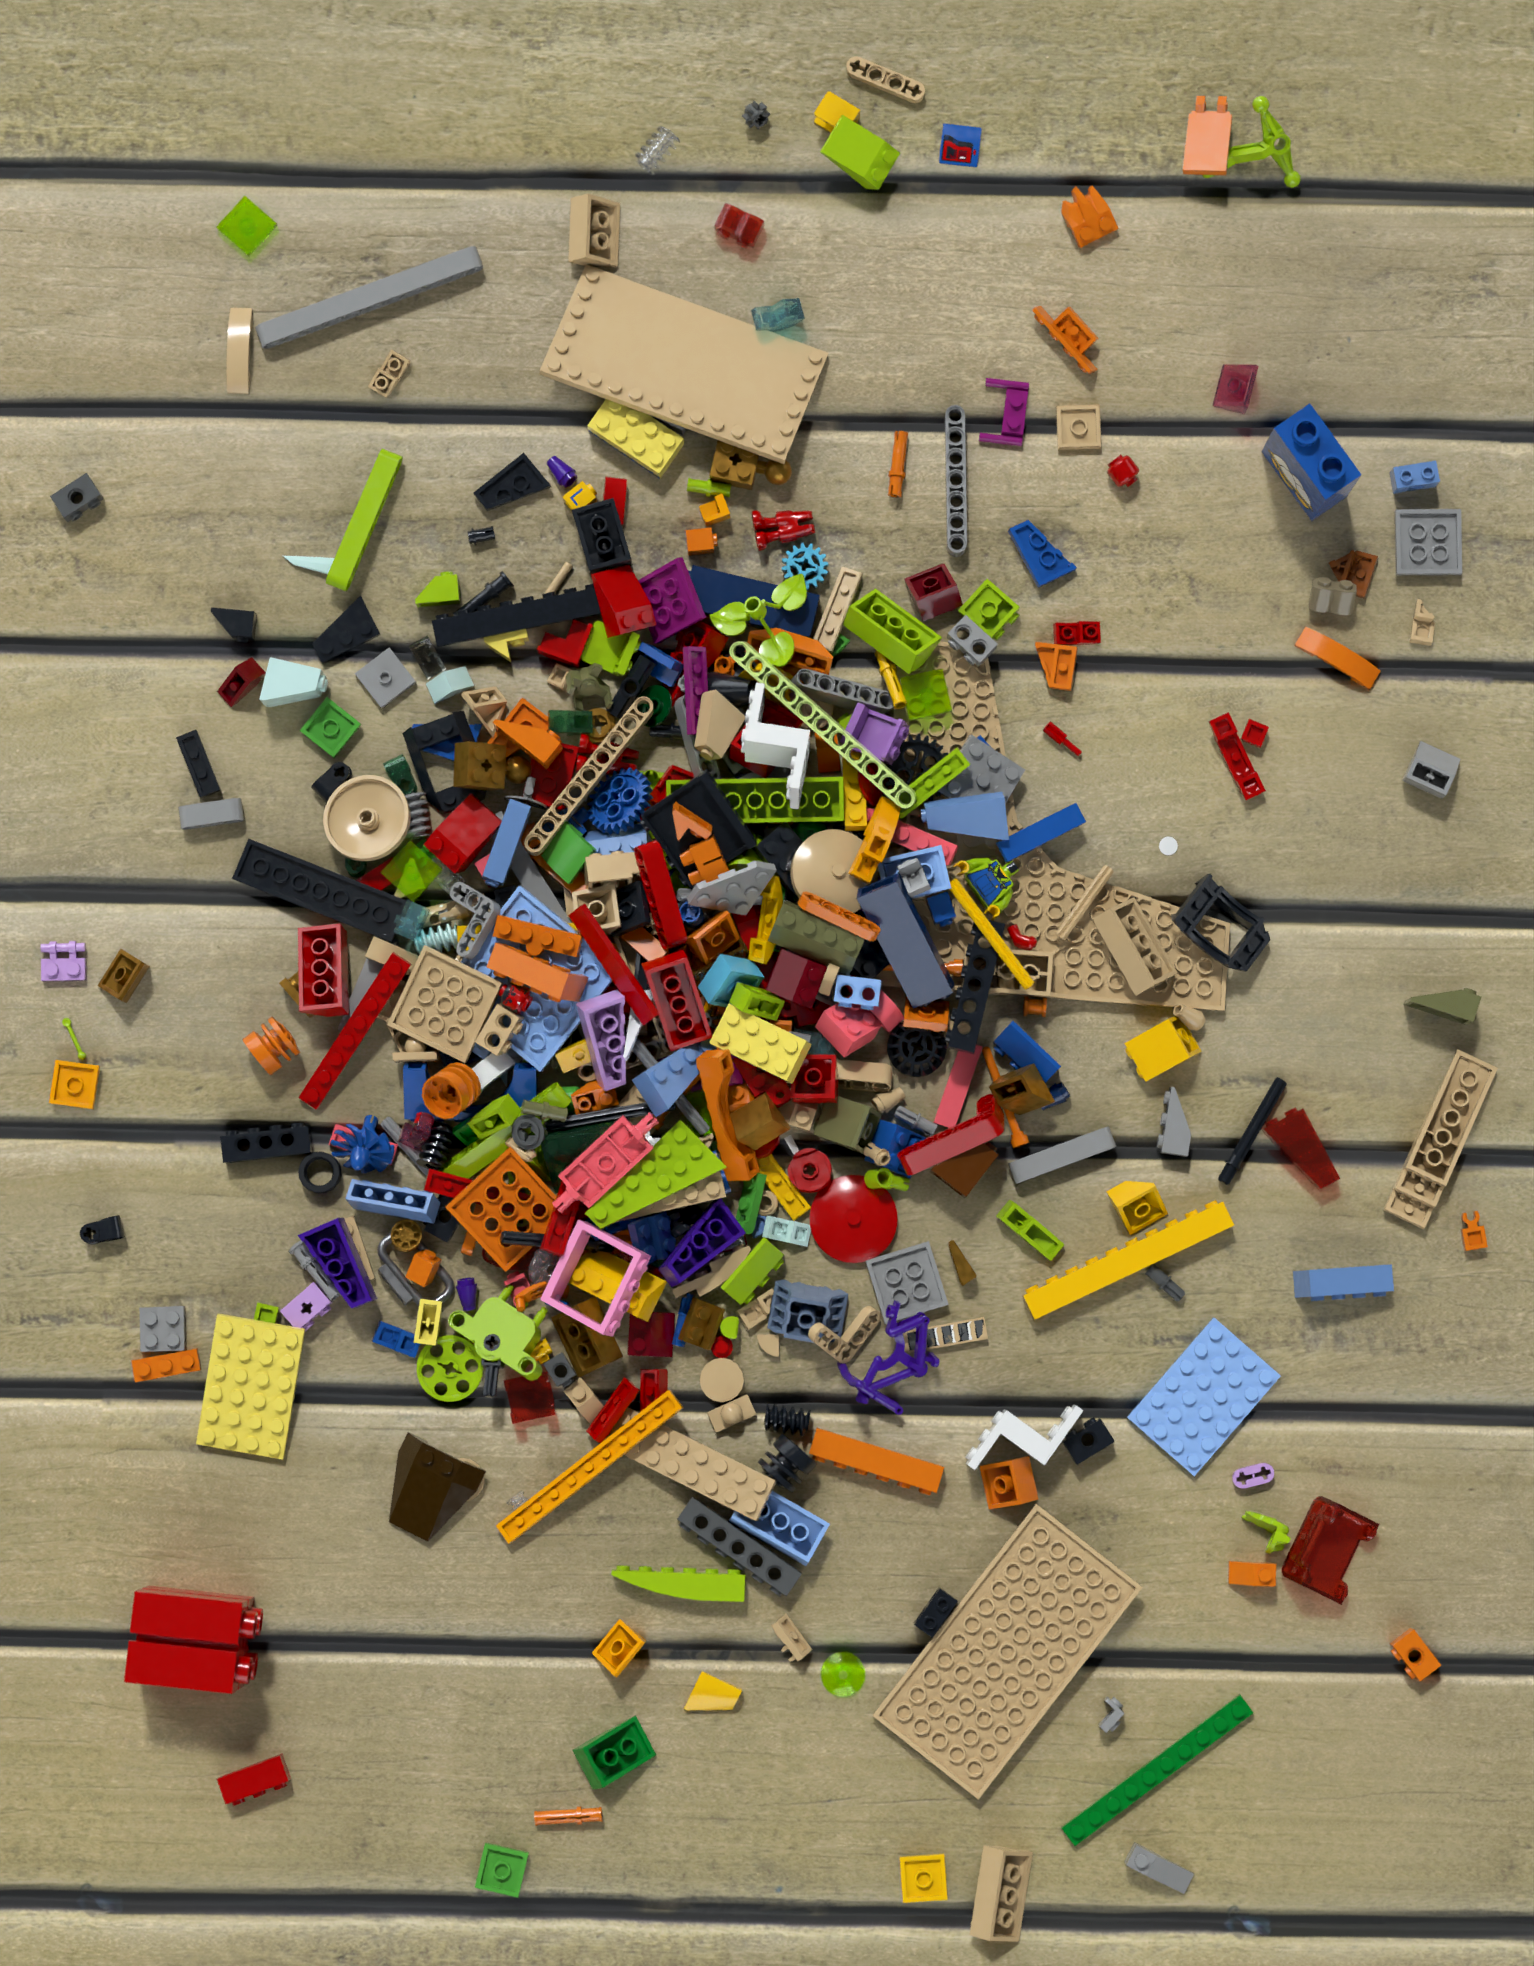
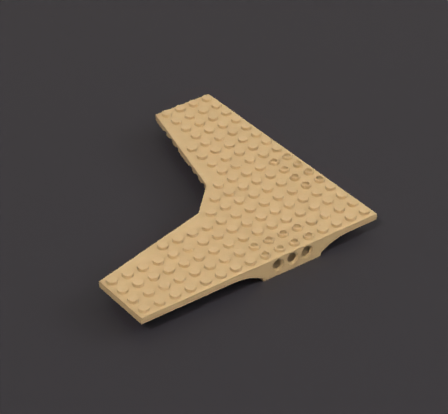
[874,642,1230,1011]

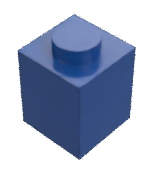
[926,891,956,927]

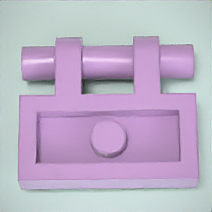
[40,941,86,981]

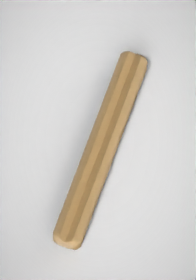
[1055,865,1113,940]

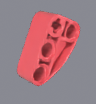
[844,973,904,1033]

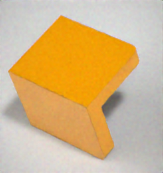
[699,493,730,527]

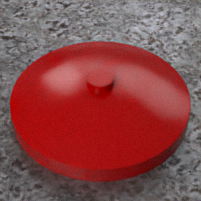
[810,1175,898,1263]

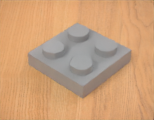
[139,1306,186,1352]

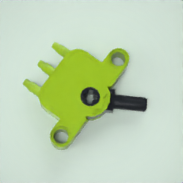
[448,1284,548,1398]

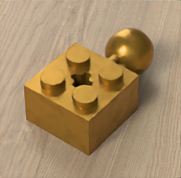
[709,440,792,490]
[453,741,532,791]

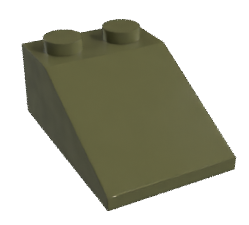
[1404,988,1481,1025]

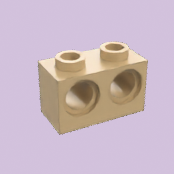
[475,1004,524,1056]

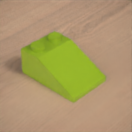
[820,115,900,190]

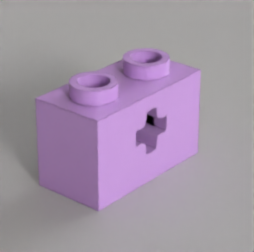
[280,1282,333,1331]

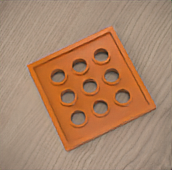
[445,1146,557,1272]

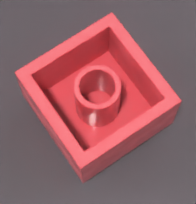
[815,994,882,1058]

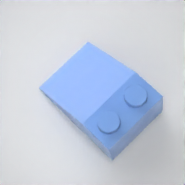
[878,845,951,899]

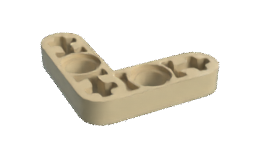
[808,1306,881,1364]

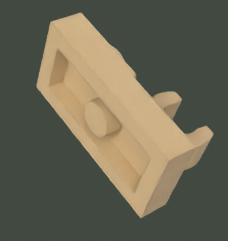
[771,1614,812,1661]

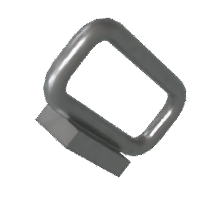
[377,1232,454,1306]

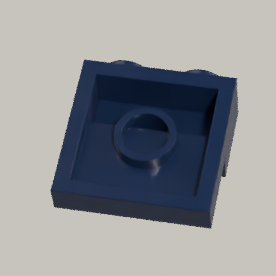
[628,1211,676,1265]

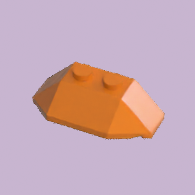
[745,628,833,684]

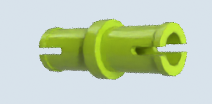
[686,478,731,498]

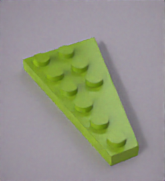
[585,1120,727,1229]

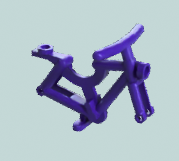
[837,1300,939,1415]

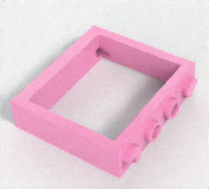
[540,1220,651,1337]

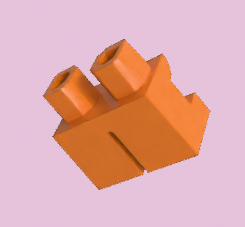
[680,834,729,886]

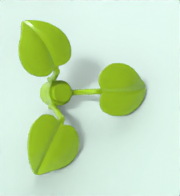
[710,574,807,667]

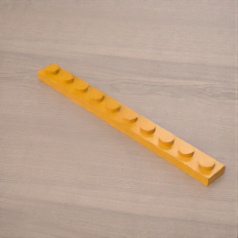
[496,1390,683,1544]

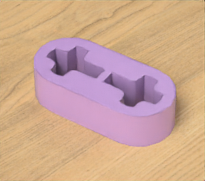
[1232,1463,1274,1488]

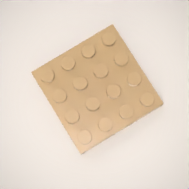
[387,945,504,1063]

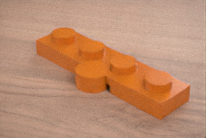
[493,915,583,957]

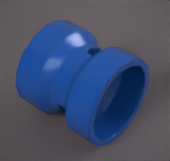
[679,901,705,928]

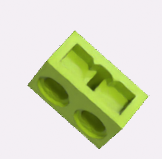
[729,982,785,1021]

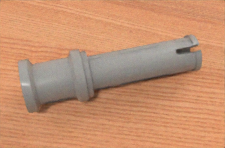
[288,1240,341,1301]

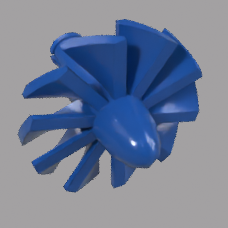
[330,1115,395,1173]

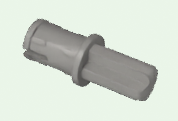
[894,1106,938,1137]

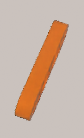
[798,892,881,941]

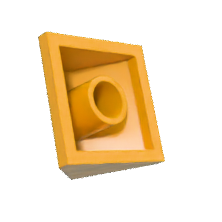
[592,1619,646,1678]

